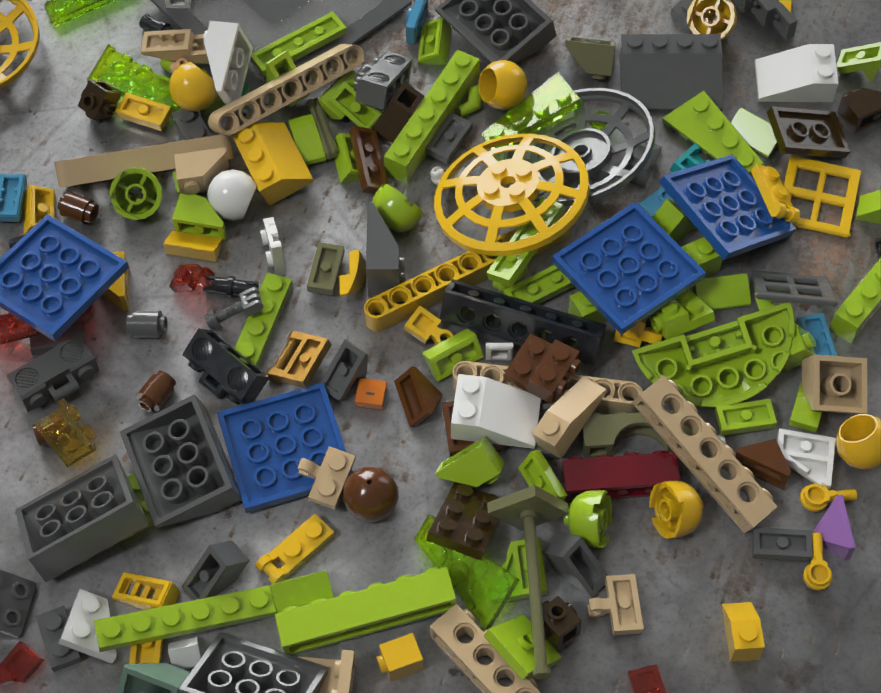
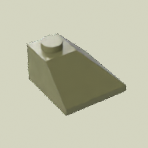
[565,36,616,79]

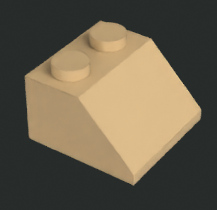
[802,355,867,414]

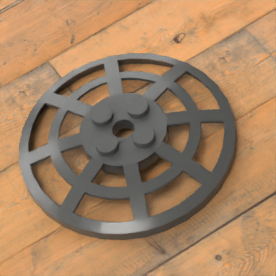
[504,88,655,207]

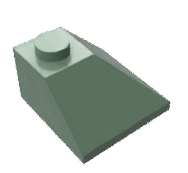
[117,663,190,693]

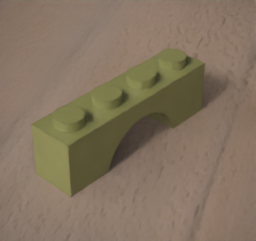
[580,409,692,459]

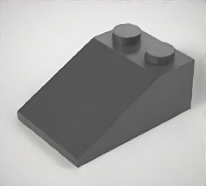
[366,202,406,298]

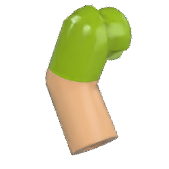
[160,58,188,74]

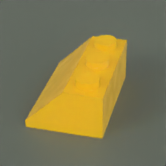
[232,122,314,206]

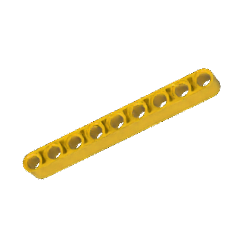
[364,209,572,332]

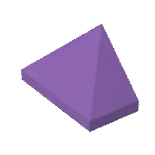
[812,495,855,560]

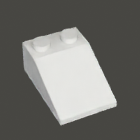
[203,21,253,105]
[755,44,838,102]
[451,374,541,449]

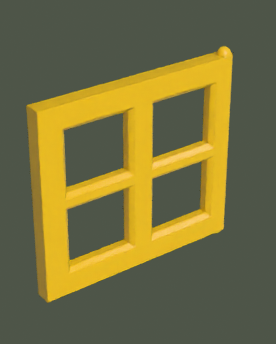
[783,155,861,238]

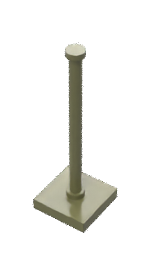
[487,485,569,679]

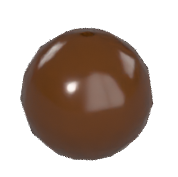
[343,466,399,523]

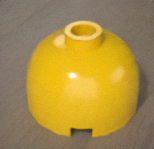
[686,0,738,40]
[649,481,704,539]

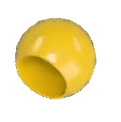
[478,60,527,110]
[169,62,218,112]
[835,414,881,470]

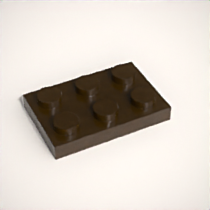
[767,106,850,158]
[426,482,500,560]

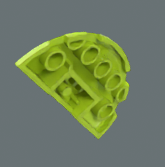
[632,302,795,408]

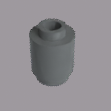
[126,311,168,338]

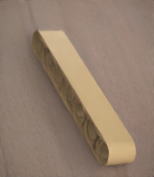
[208,44,365,135]
[54,134,234,187]
[452,361,643,414]

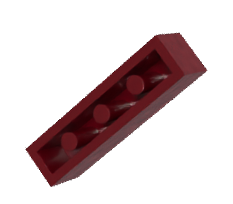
[561,450,680,503]

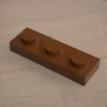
[349,126,388,194]

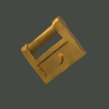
[266,331,332,388]

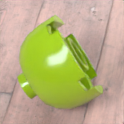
[109,168,163,220]
[372,184,424,233]
[564,490,612,549]

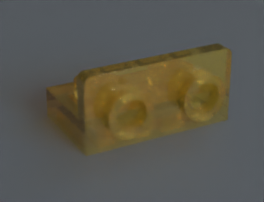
[35,398,97,467]

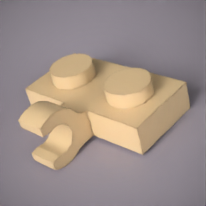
[298,446,356,510]
[587,574,644,636]

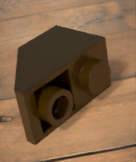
[373,82,425,145]

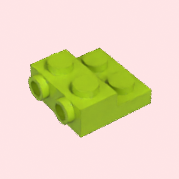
[646,289,715,340]

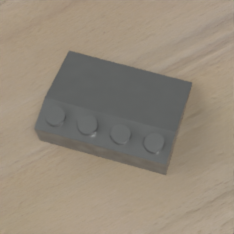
[435,0,557,63]
[619,34,723,112]
[120,394,242,528]
[15,454,149,582]
[178,632,328,693]

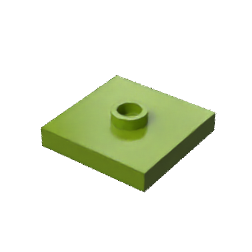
[484,614,562,680]

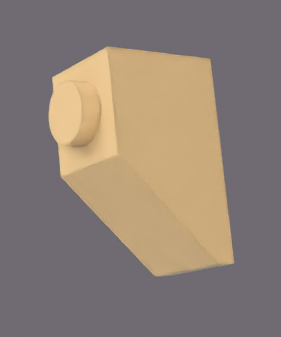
[174,147,229,194]

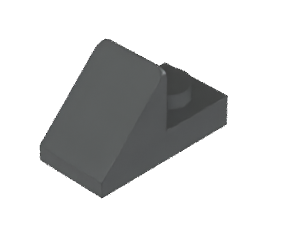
[320,340,368,401]

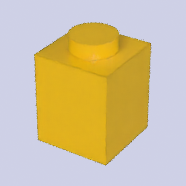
[376,633,424,682]

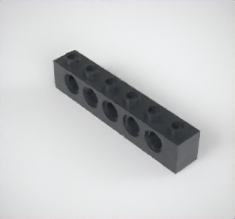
[439,279,607,365]

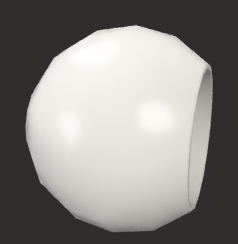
[207,169,257,221]

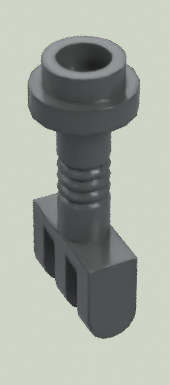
[204,287,263,330]

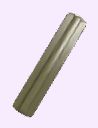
[307,98,338,160]

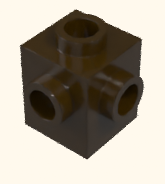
[78,80,122,121]
[542,596,582,651]

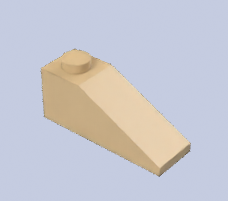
[532,377,607,459]

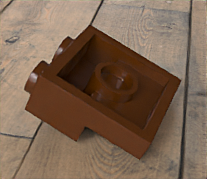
[503,333,582,404]

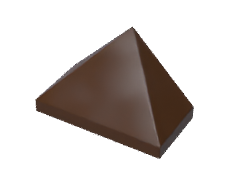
[394,366,443,428]
[735,439,791,490]

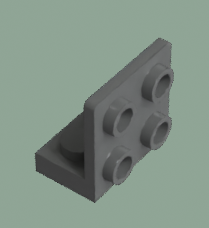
[0,570,36,638]

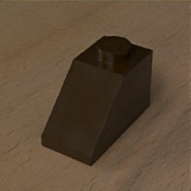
[837,88,881,134]

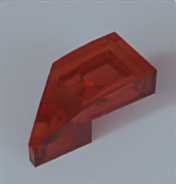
[0,640,45,685]

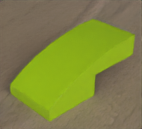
[288,114,326,165]
[789,382,822,433]

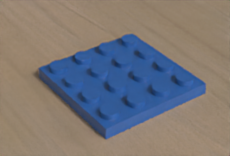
[659,154,796,260]
[552,202,706,335]
[0,214,129,341]
[217,382,353,513]

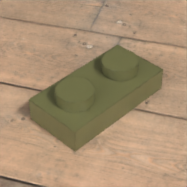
[307,242,345,296]

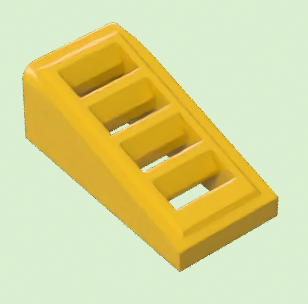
[112,572,180,610]

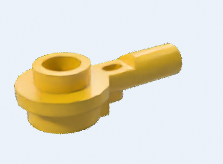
[799,484,857,512]
[803,533,833,591]

